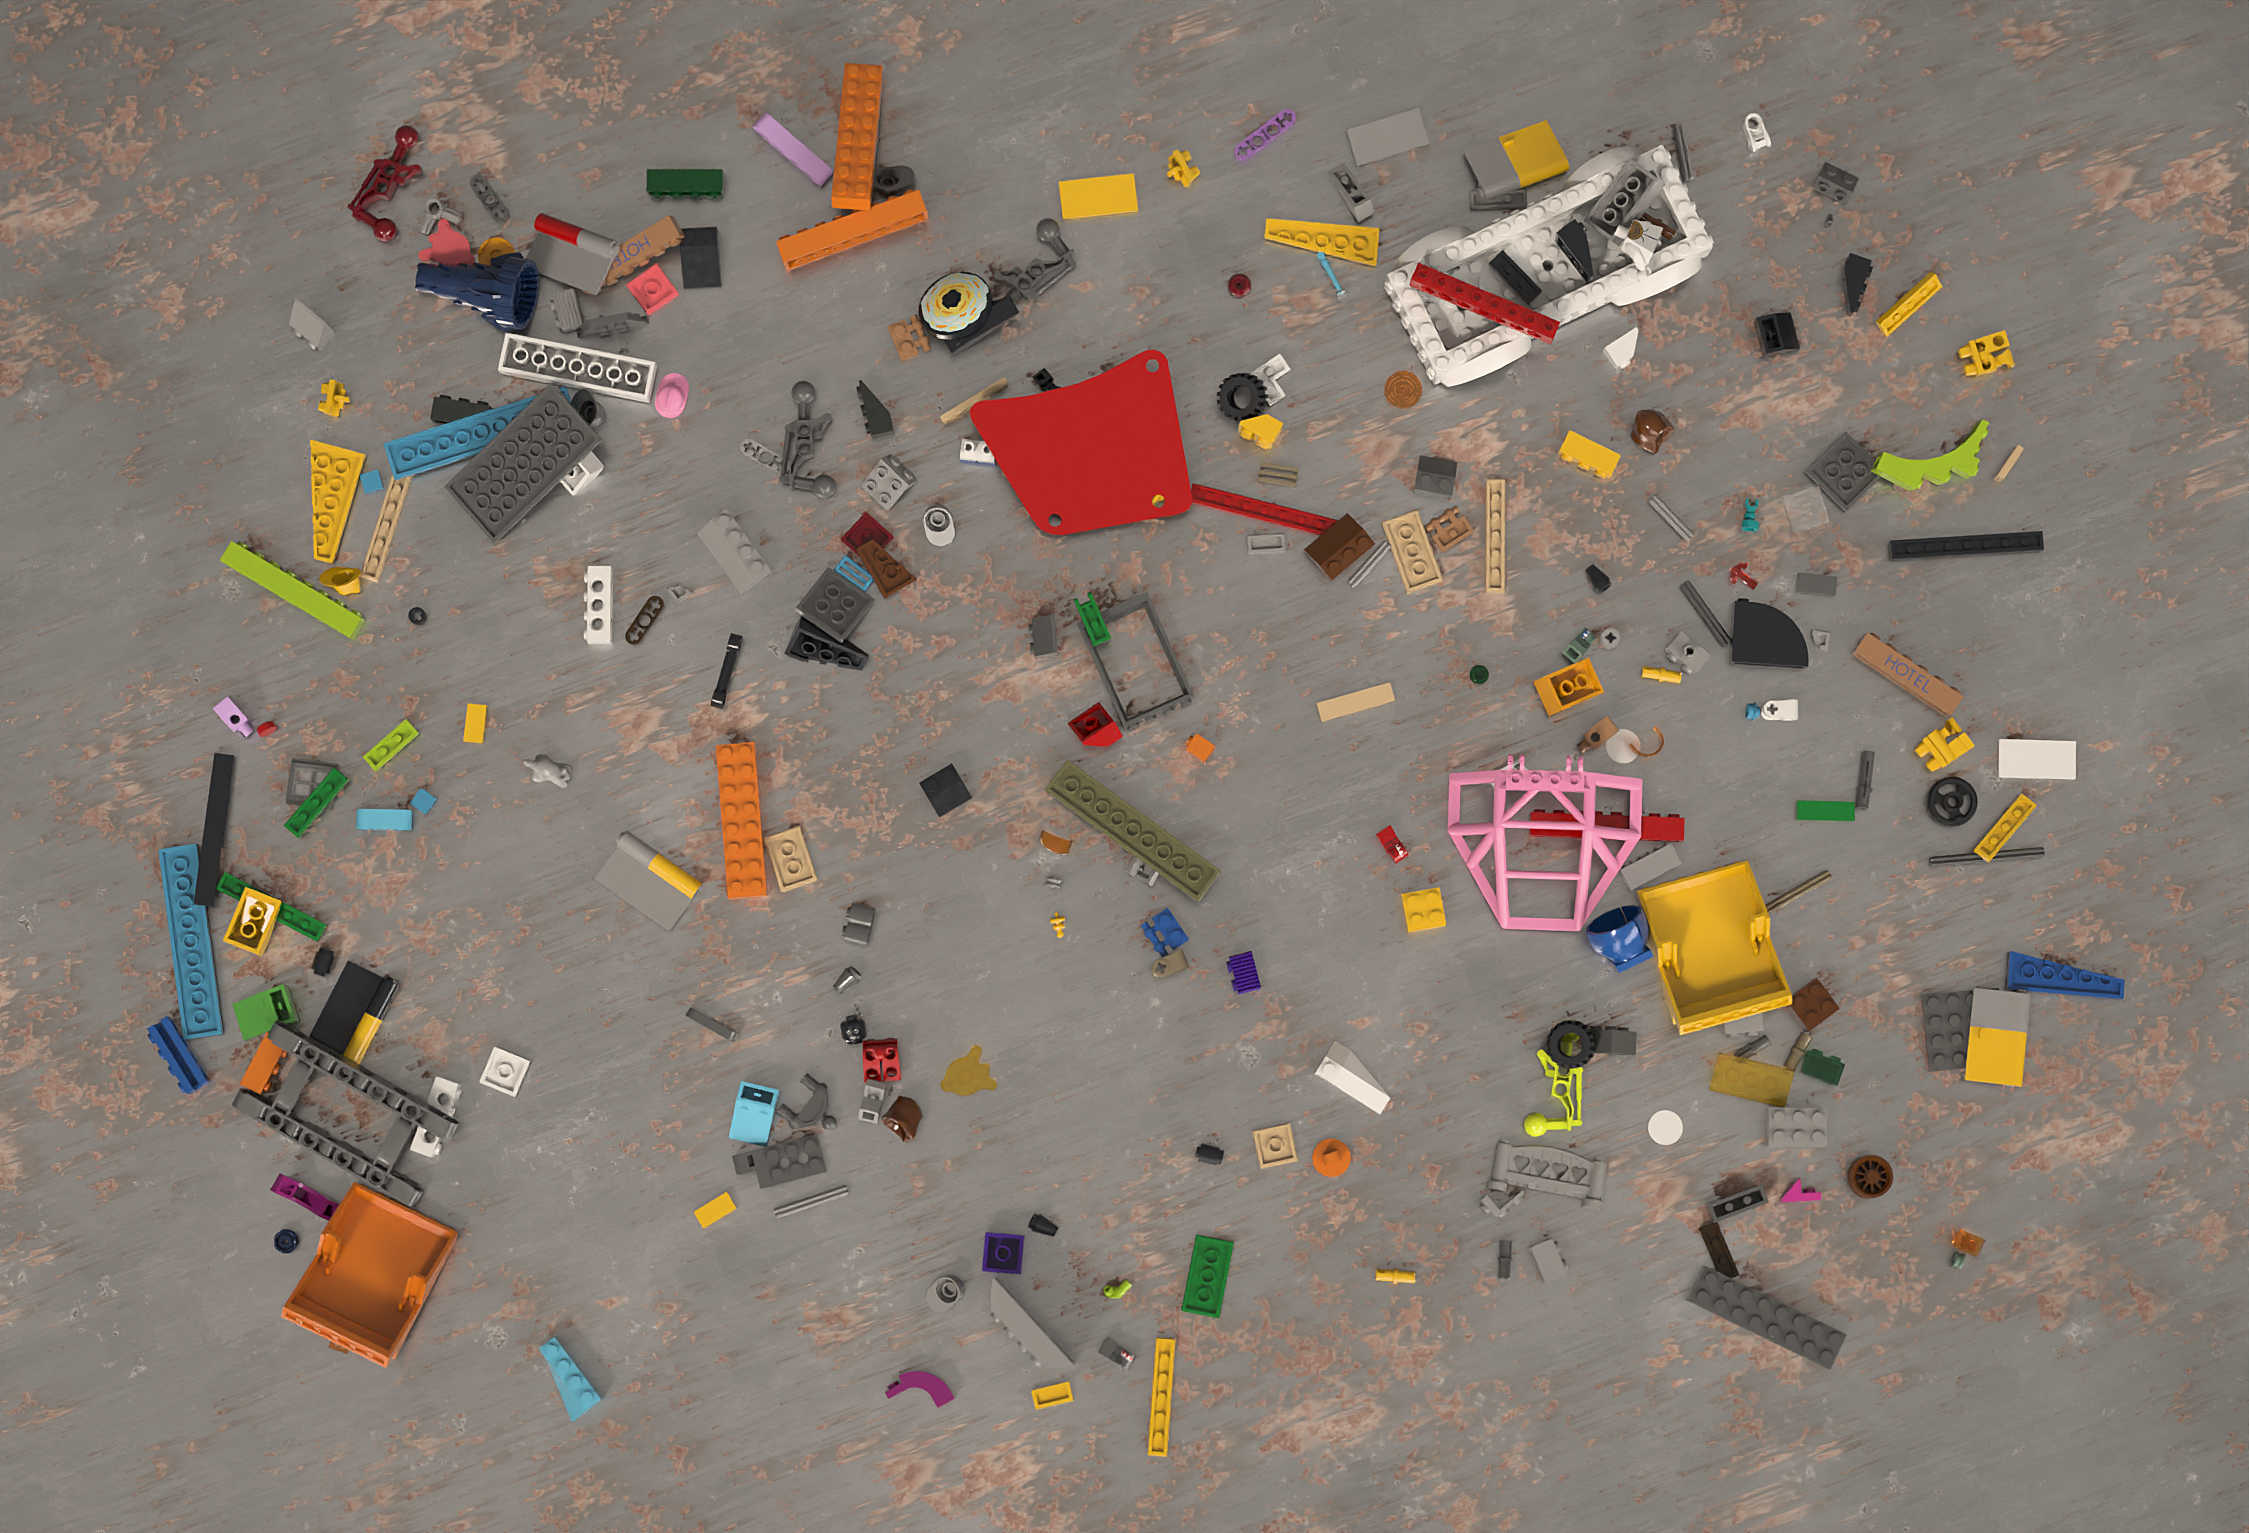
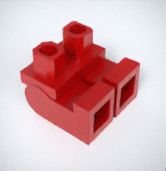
[862,1038,901,1083]

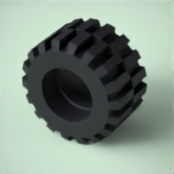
[1217,373,1268,421]
[1546,1020,1596,1069]

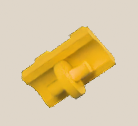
[1166,149,1200,188]
[318,380,350,417]

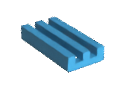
[834,555,873,592]

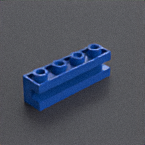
[147,1016,211,1094]

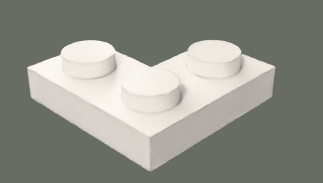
[1250,354,1290,407]

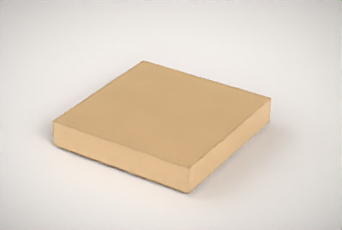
[1252,1123,1298,1169]

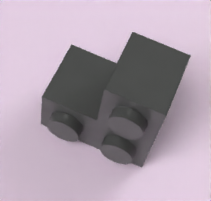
[1581,1026,1637,1055]

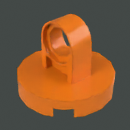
[1312,1138,1351,1177]

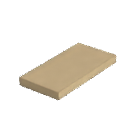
[1381,509,1443,594]

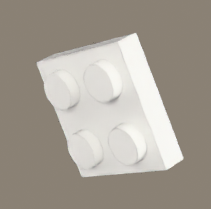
[479,1047,531,1097]

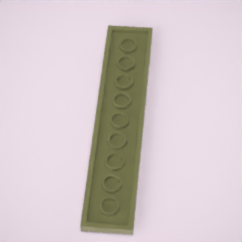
[1045,759,1221,902]

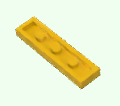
[1876,272,1942,336]
[1974,794,2037,863]

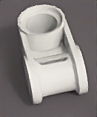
[1742,113,1771,152]
[1760,699,1799,721]

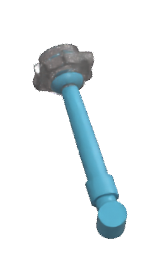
[1317,252,1351,303]

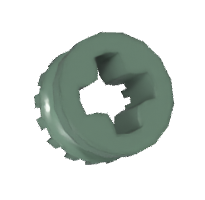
[1950,1250,1966,1270]

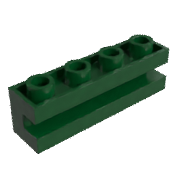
[646,169,724,199]

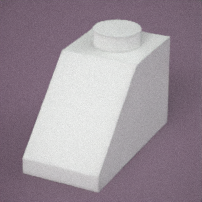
[1603,327,1638,370]

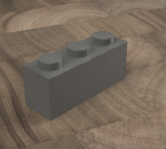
[1705,1184,1769,1223]

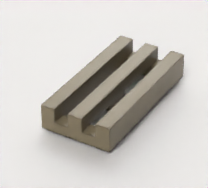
[1258,462,1298,487]

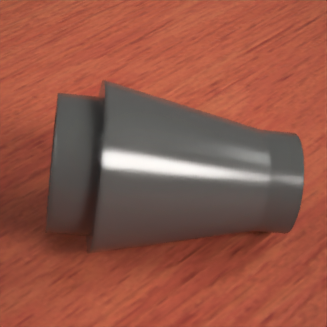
[833,966,861,994]

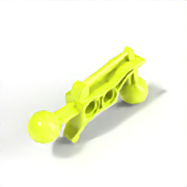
[1524,1020,1583,1137]

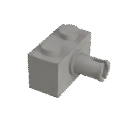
[1665,631,1711,675]

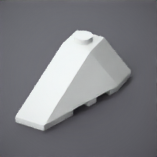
[1314,1041,1390,1114]

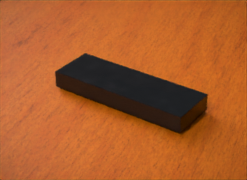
[1489,250,1542,305]

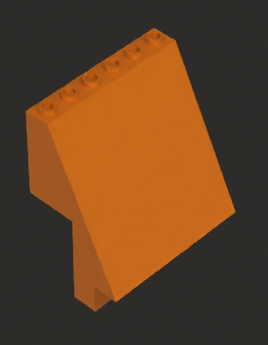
[281,1182,458,1368]

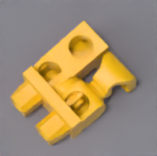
[1958,330,2015,377]
[1914,717,1975,772]

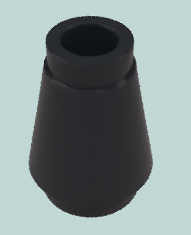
[1585,564,1612,593]
[1028,1213,1058,1237]

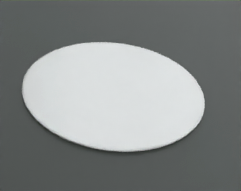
[1606,729,1640,763]
[1648,1110,1683,1145]

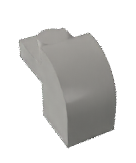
[858,1079,886,1124]

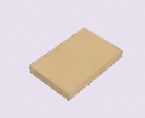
[763,826,818,893]

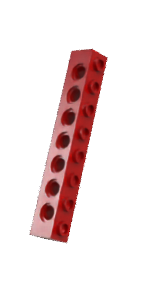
[1409,263,1560,345]

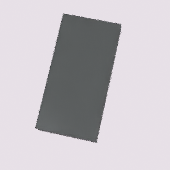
[1797,573,1837,596]

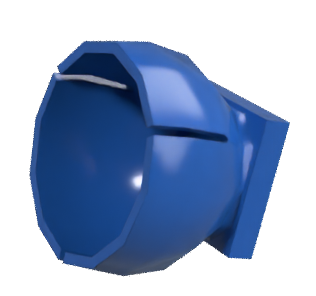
[1586,905,1654,973]

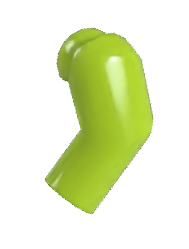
[1103,1279,1132,1299]

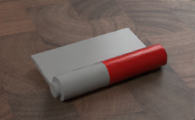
[526,213,620,296]

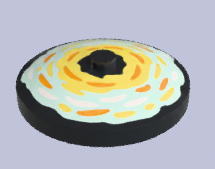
[918,272,993,339]

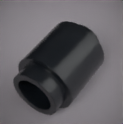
[311,947,335,977]
[1195,1143,1224,1166]

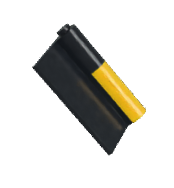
[309,960,400,1065]

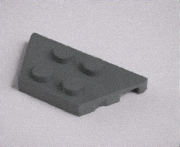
[576,312,650,338]

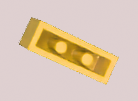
[1558,430,1621,479]

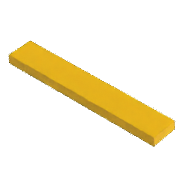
[1148,1337,1175,1456]

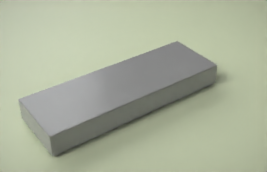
[1469,189,1527,211]

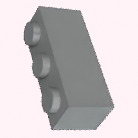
[1619,842,1682,892]

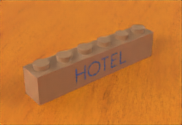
[584,215,685,295]
[1852,632,1964,718]

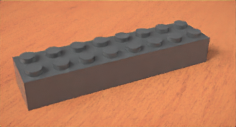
[1686,1266,1847,1370]

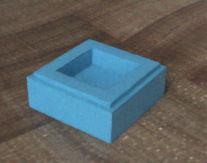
[360,470,384,494]
[410,788,437,815]

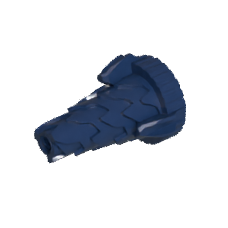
[415,252,539,333]

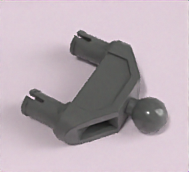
[776,1073,837,1130]

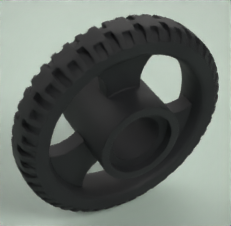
[1927,777,1978,826]

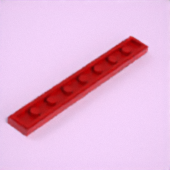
[1191,483,1338,536]

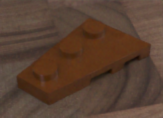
[855,539,917,598]

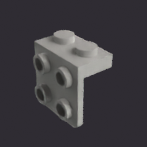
[861,454,918,510]

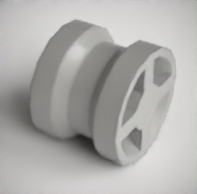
[1600,628,1620,649]

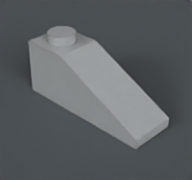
[1328,163,1375,222]

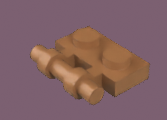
[887,314,931,362]
[1424,506,1474,553]

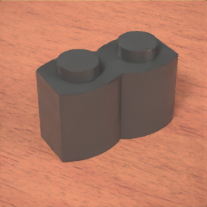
[841,903,876,947]

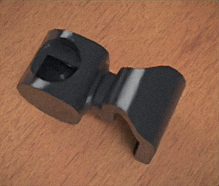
[1032,368,1062,391]

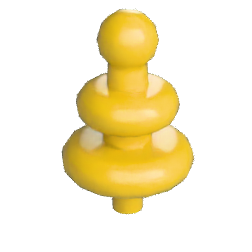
[1049,912,1065,938]

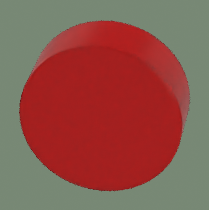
[256,721,277,737]

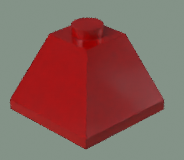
[1068,702,1123,747]

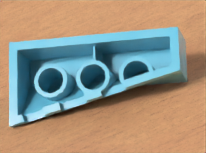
[539,1336,603,1422]

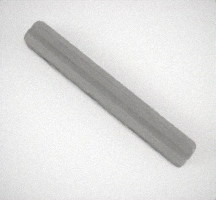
[774,1185,849,1218]

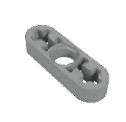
[740,439,790,476]

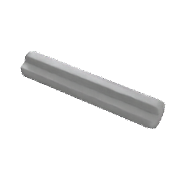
[1673,125,1693,181]
[1649,495,1694,541]
[1348,540,1391,588]

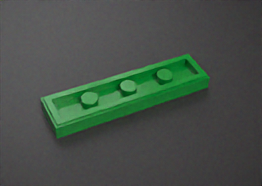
[283,767,349,838]

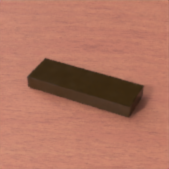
[1698,1222,1740,1278]

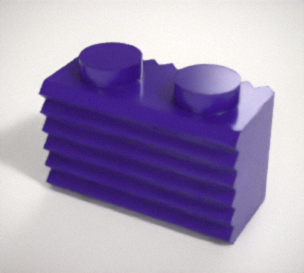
[1226,951,1261,995]

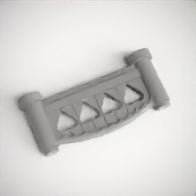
[1487,1139,1607,1210]

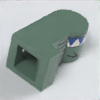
[1562,627,1597,664]

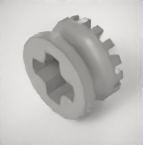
[1044,876,1062,889]

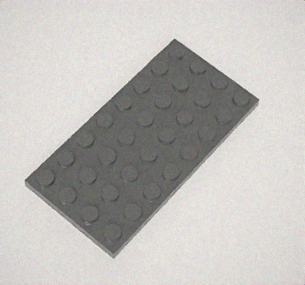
[444,383,603,543]

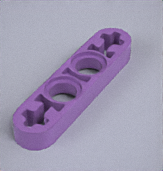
[1234,109,1296,162]

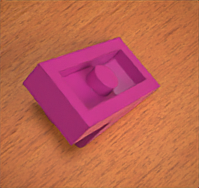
[1780,1178,1821,1202]

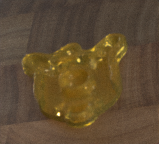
[940,1045,997,1096]

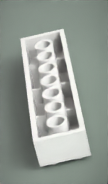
[498,333,658,403]

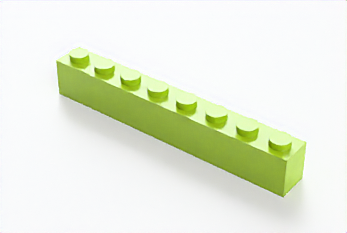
[220,541,365,640]

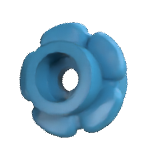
[1745,702,1760,721]

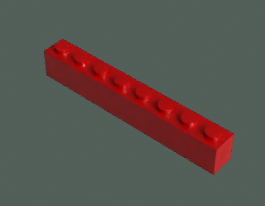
[1528,809,1685,842]

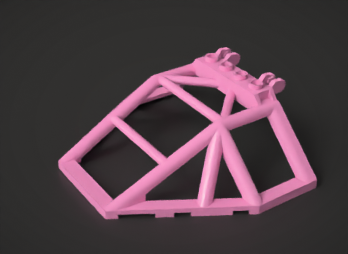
[1448,754,1642,931]

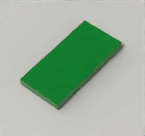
[1181,1234,1234,1319]

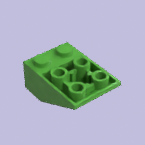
[232,984,300,1041]

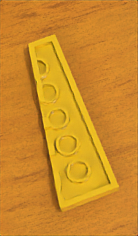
[1264,218,1380,266]

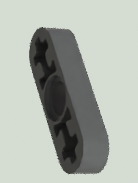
[470,175,510,224]
[686,1007,739,1043]

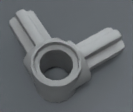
[419,199,462,235]

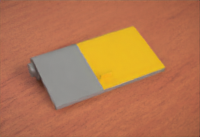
[1964,988,2031,1087]

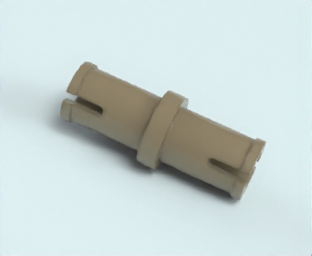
[1784,1032,1813,1072]

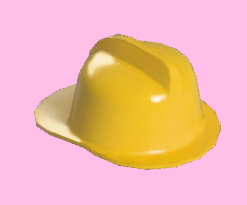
[319,567,361,595]

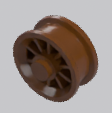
[1847,1155,1893,1199]

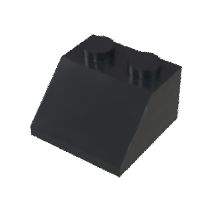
[919,763,972,818]

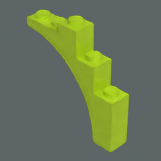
[1871,419,1989,492]

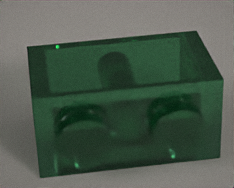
[1798,1048,1845,1086]

